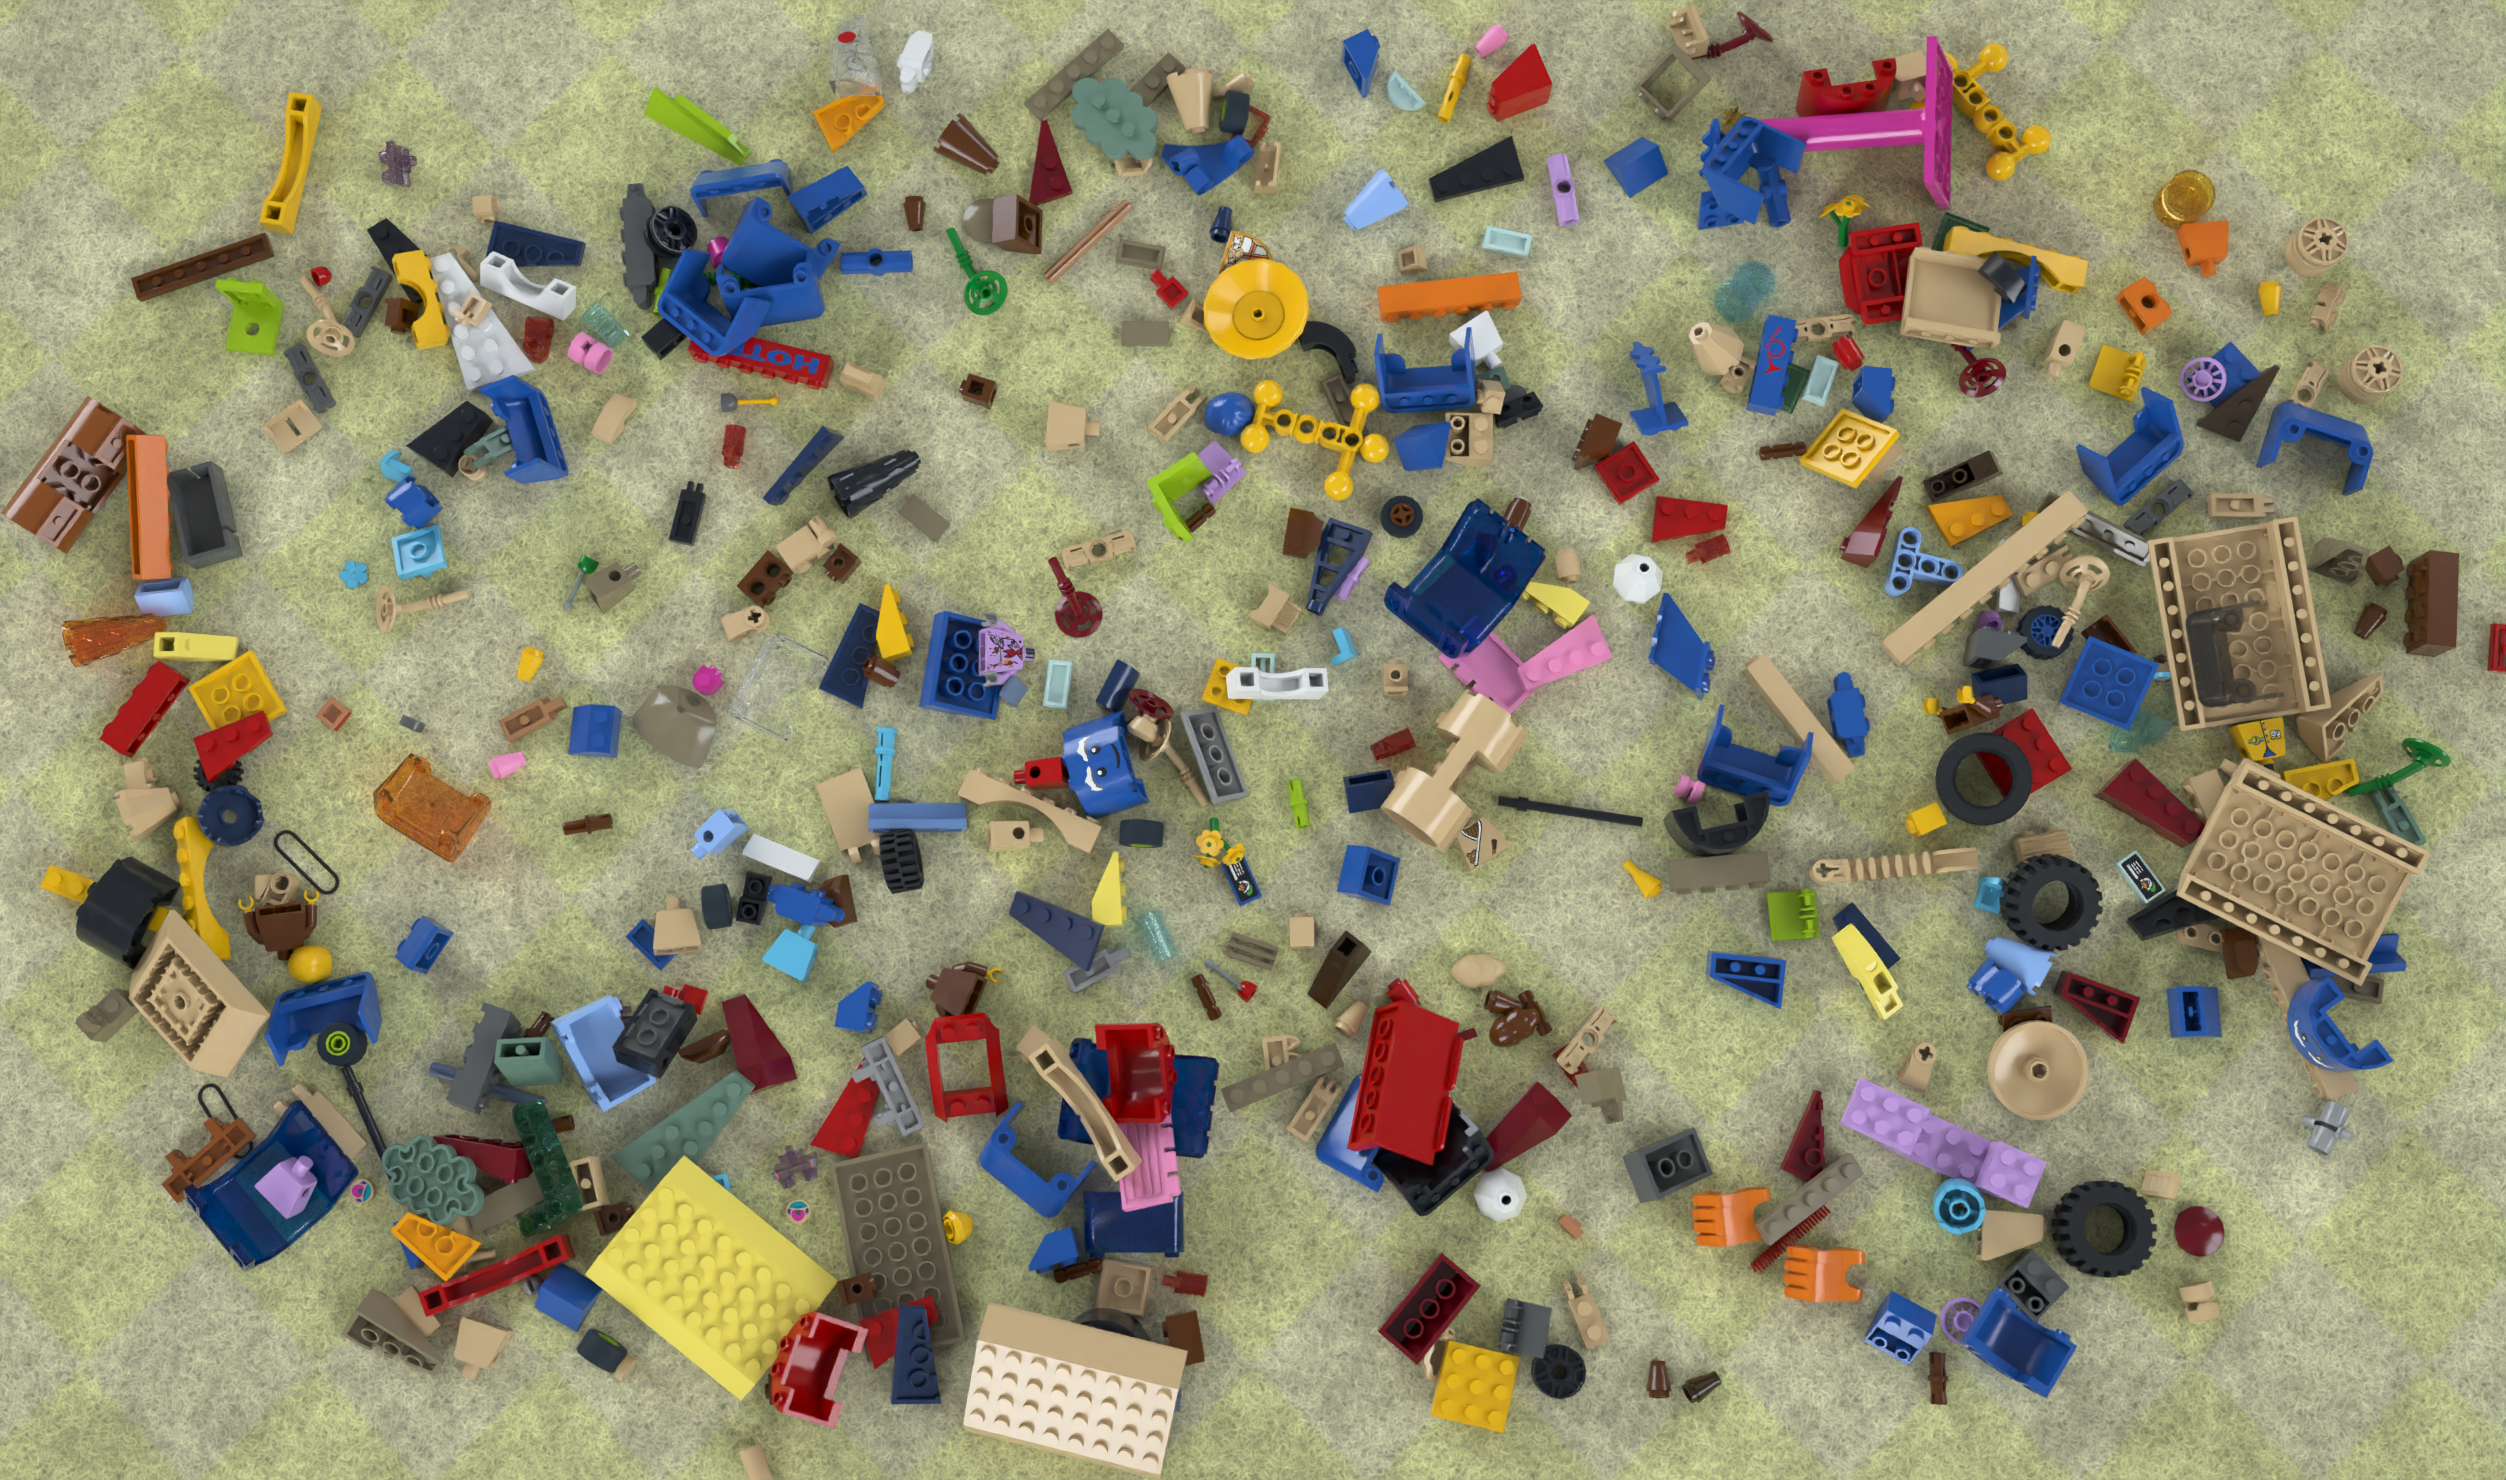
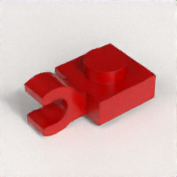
[1150,269,1189,310]
[662,984,709,1015]

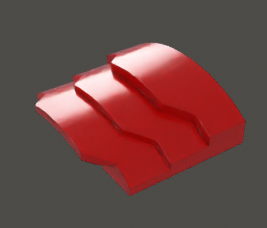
[1838,222,1923,325]

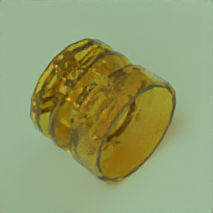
[2153,170,2216,229]

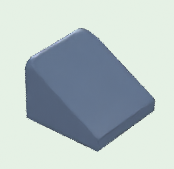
[999,675,1028,707]

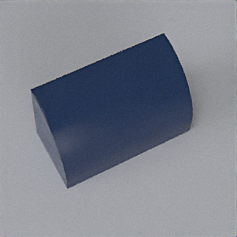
[1095,659,1140,714]
[1971,663,2028,705]
[1343,769,1395,814]

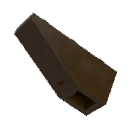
[1923,450,2003,503]
[1307,930,1372,1009]

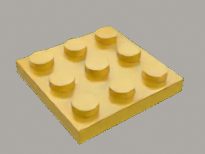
[1799,408,1900,488]
[188,650,288,730]
[1430,1340,1520,1433]

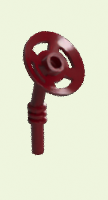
[1691,11,1774,60]
[1950,344,2006,397]
[1048,557,1103,638]
[1127,689,1173,724]

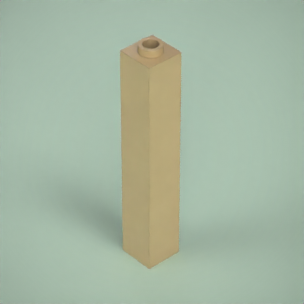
[1742,654,1856,786]

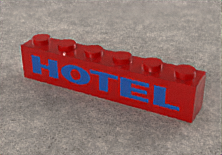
[688,337,834,390]

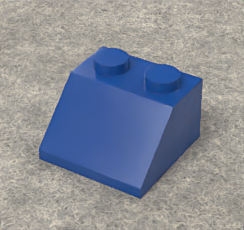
[1342,29,1380,98]
[2187,341,2261,408]
[568,704,622,758]
[1337,845,1400,906]
[395,915,454,974]

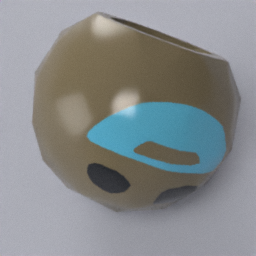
[2149,653,2171,683]

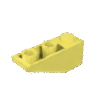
[1513,580,1590,629]
[153,632,238,662]
[1092,852,1128,928]

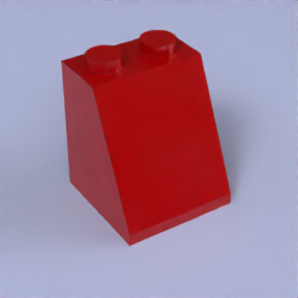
[1486,44,1552,122]

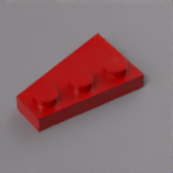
[1651,496,1728,543]
[193,711,274,783]
[860,1295,940,1369]

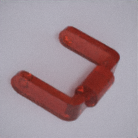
[1231,106,1270,148]

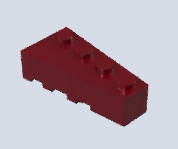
[2094,758,2205,848]

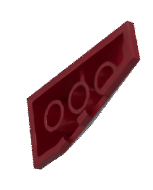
[1483,1081,1572,1172]
[433,1134,546,1183]

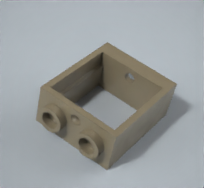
[1636,44,1711,121]

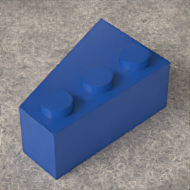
[787,165,867,234]
[1705,950,1786,1009]

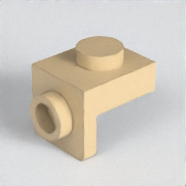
[1114,154,1152,177]
[449,291,493,328]

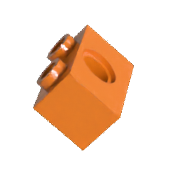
[2115,276,2173,335]

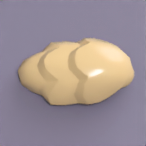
[1451,953,1506,988]
[1421,1326,1456,1382]

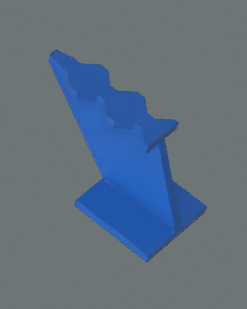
[1698,118,1744,230]
[1966,256,2040,350]
[1630,341,1689,436]
[1648,593,1716,700]

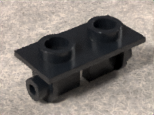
[1494,391,1543,429]

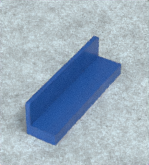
[2300,933,2407,978]

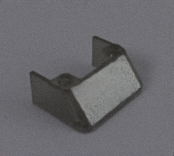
[2185,600,2284,708]

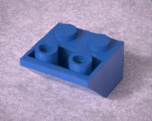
[1852,366,1895,424]
[834,981,882,1034]
[2167,986,2222,1038]
[1028,1227,1082,1274]
[1863,1291,1937,1365]

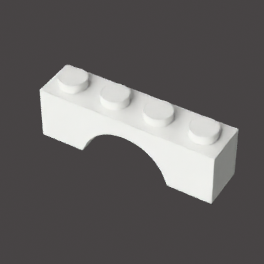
[480,251,576,321]
[1226,667,1329,699]

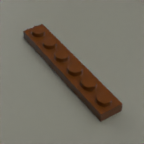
[131,233,275,302]

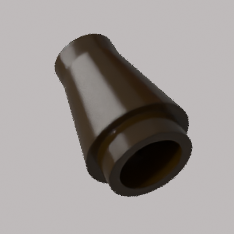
[1682,1371,1722,1404]

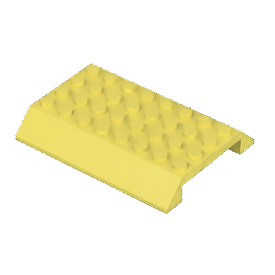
[585,1155,839,1400]

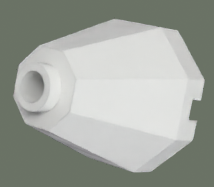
[1612,554,1663,604]
[1473,1167,1527,1222]

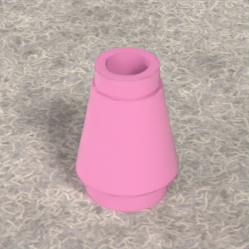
[1474,24,1509,58]
[488,751,527,779]

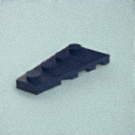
[485,221,586,267]
[763,426,844,506]
[818,603,880,709]
[1009,891,1105,971]
[890,1305,942,1404]

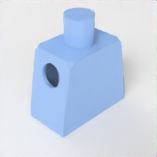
[691,808,749,859]

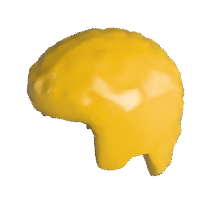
[287,945,333,984]

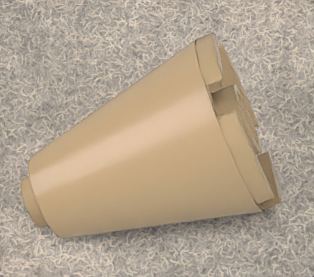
[1166,68,1213,135]

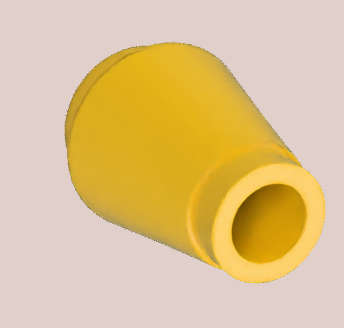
[2257,281,2282,316]
[516,645,545,682]

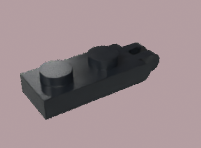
[669,481,706,546]

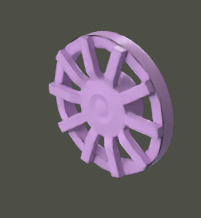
[2180,356,2227,401]
[1940,1297,1982,1345]

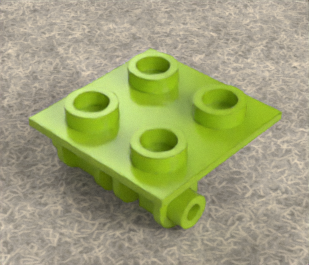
[1766,888,1820,941]

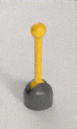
[721,393,779,412]

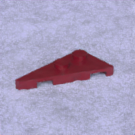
[1029,119,1073,206]
[1779,1090,1825,1182]

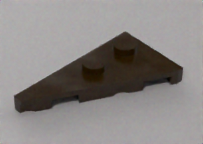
[2196,364,2280,442]

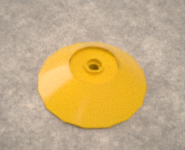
[1203,258,1309,360]

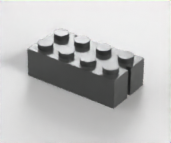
[167,461,243,569]

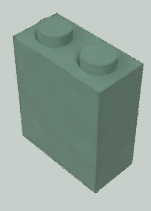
[494,1037,564,1087]

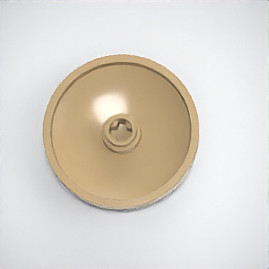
[1987,1020,2089,1120]

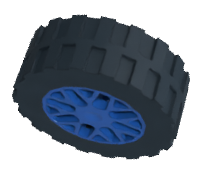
[2016,605,2074,660]

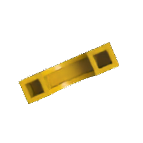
[392,250,450,351]

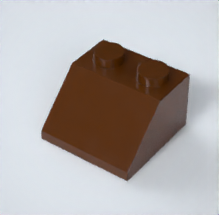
[991,194,1043,254]

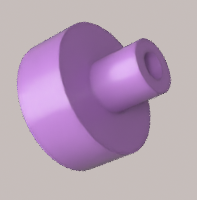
[1976,611,2003,632]

